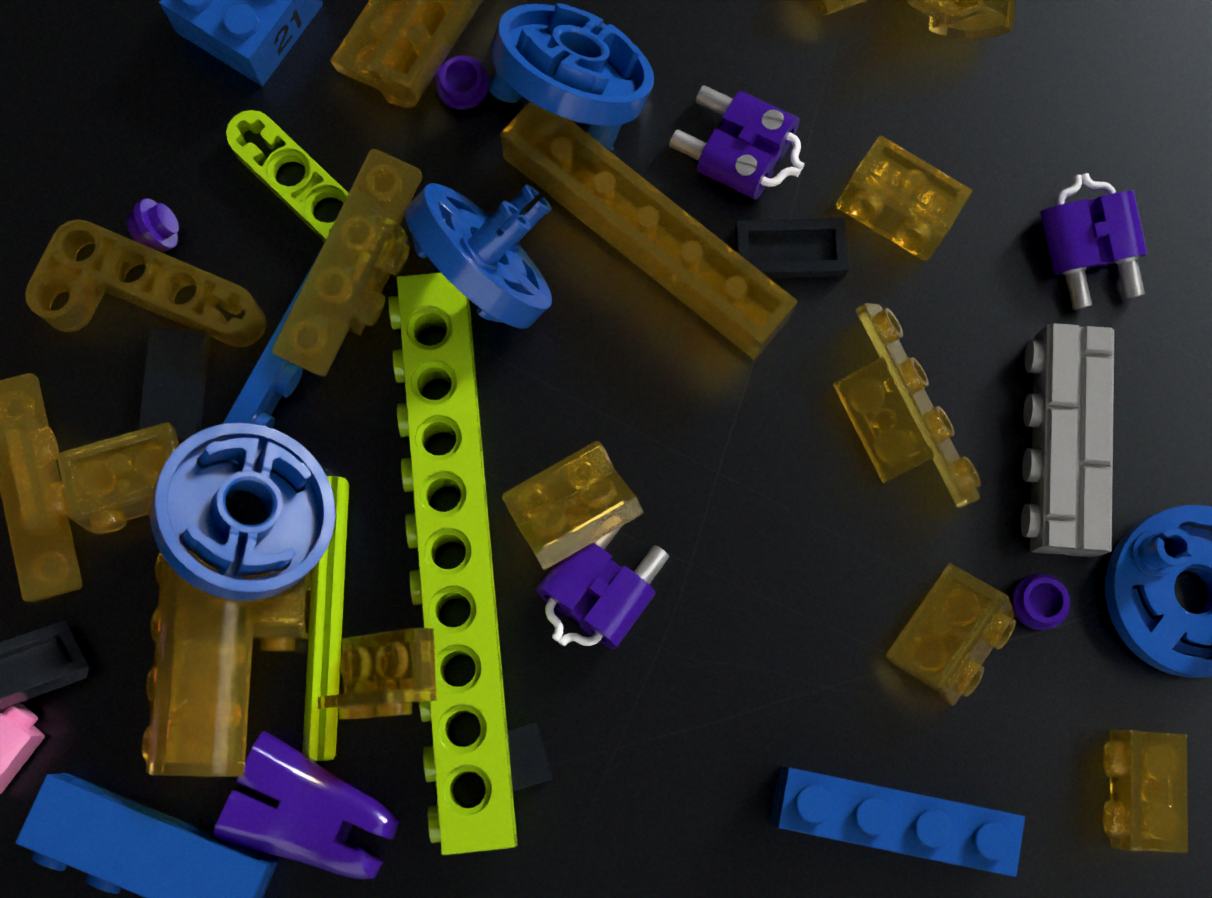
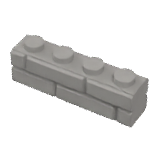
[1021,323,1114,557]

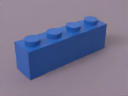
[770,766,1025,877]
[16,773,278,898]

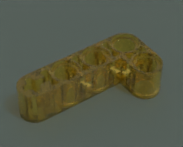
[25,219,266,347]

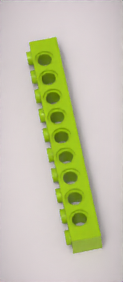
[389,273,518,855]

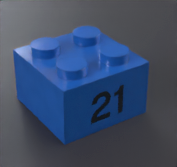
[159,0,323,87]

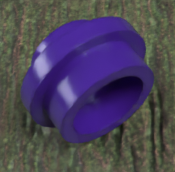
[435,56,489,110]
[127,198,179,253]
[1011,573,1070,630]

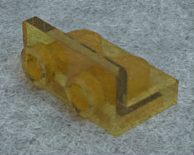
[837,135,973,261]
[56,422,179,534]
[502,441,643,570]
[886,563,1016,706]
[318,628,437,720]
[1103,730,1188,853]

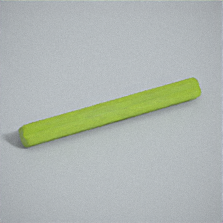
[302,476,349,761]

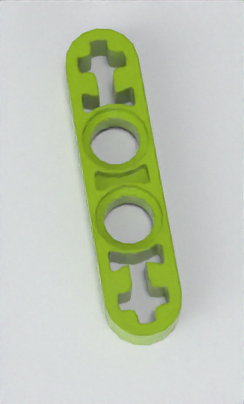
[226,110,393,274]

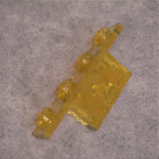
[273,149,423,377]
[833,303,981,508]
[0,373,82,602]

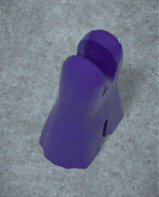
[213,731,400,879]

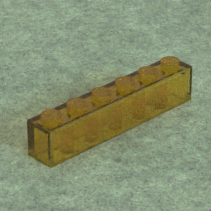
[501,101,798,360]

